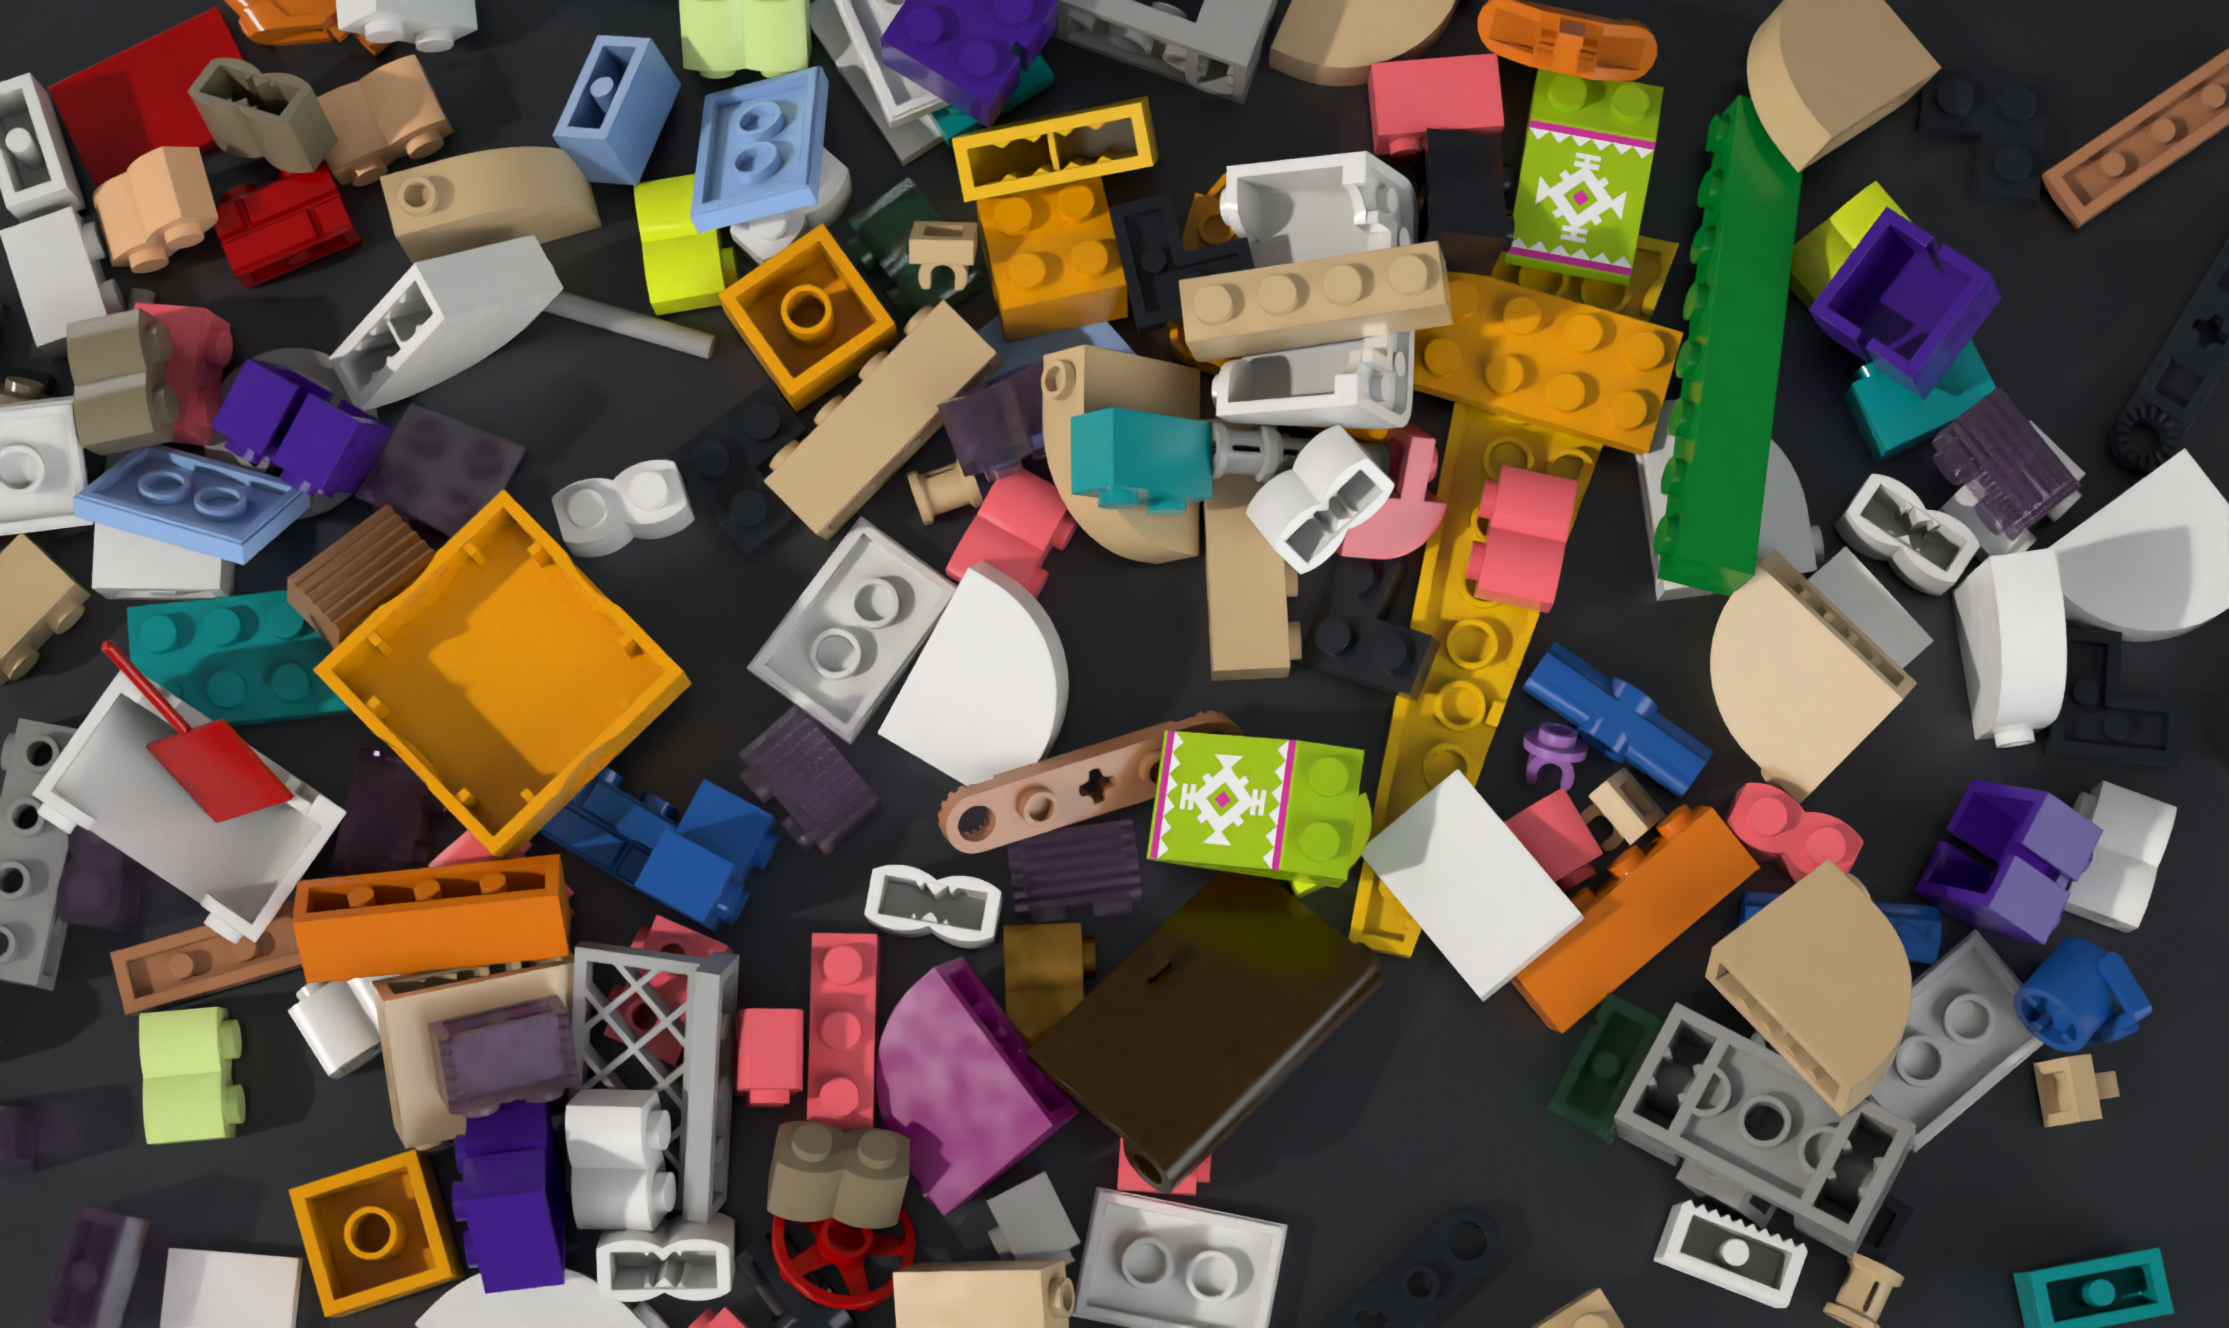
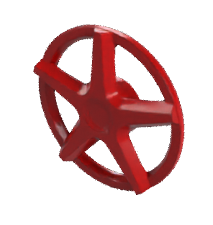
[771,1205,916,1312]

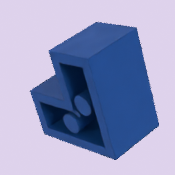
[634,779,780,935]

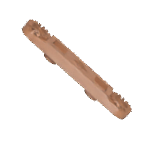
[938,710,1244,854]

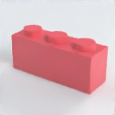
[807,933,882,1132]

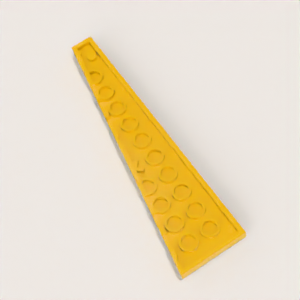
[1348,209,1679,958]

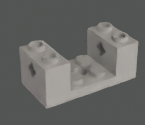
[1051,0,1279,105]
[1614,1002,1916,1259]

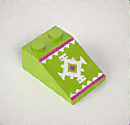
[1503,68,1664,286]
[1146,730,1364,888]

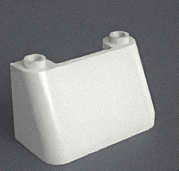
[1212,151,1419,429]
[32,670,347,945]

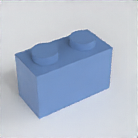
[552,35,681,185]

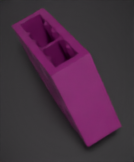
[876,956,1079,1216]

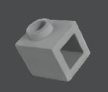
[987,1171,1081,1266]

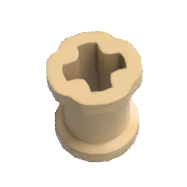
[906,452,983,526]
[1823,1253,1904,1328]

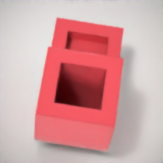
[1335,423,1447,560]

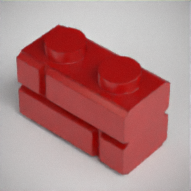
[214,161,362,289]

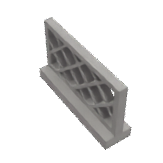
[565,941,739,1224]

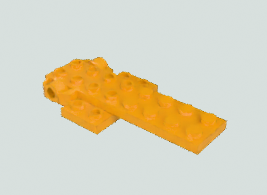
[1170,174,1683,456]

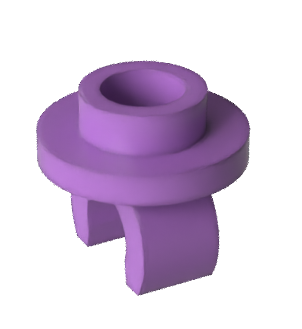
[1523,722,1588,791]

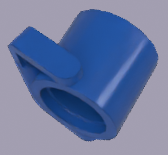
[2013,937,2152,1053]

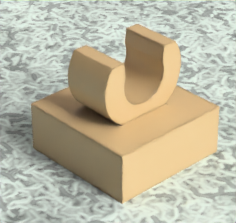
[909,221,978,290]
[1580,767,1667,851]
[2033,1054,2120,1128]

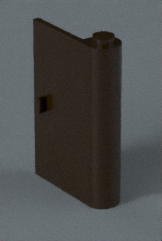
[1027,870,1383,1194]

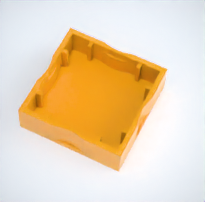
[313,489,692,860]

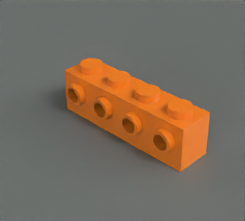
[1510,804,1760,1034]
[292,854,571,983]

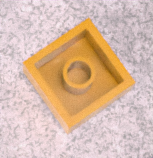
[976,176,1128,342]
[718,223,899,413]
[289,1149,465,1318]

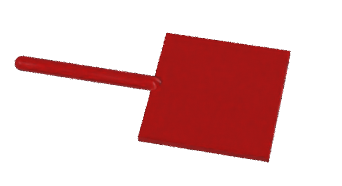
[102,640,294,823]

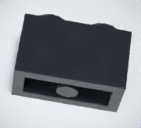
[1411,128,1515,276]

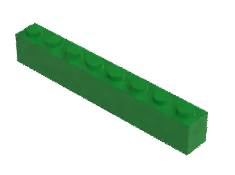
[1653,95,1803,597]

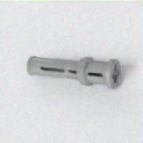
[1211,422,1390,483]

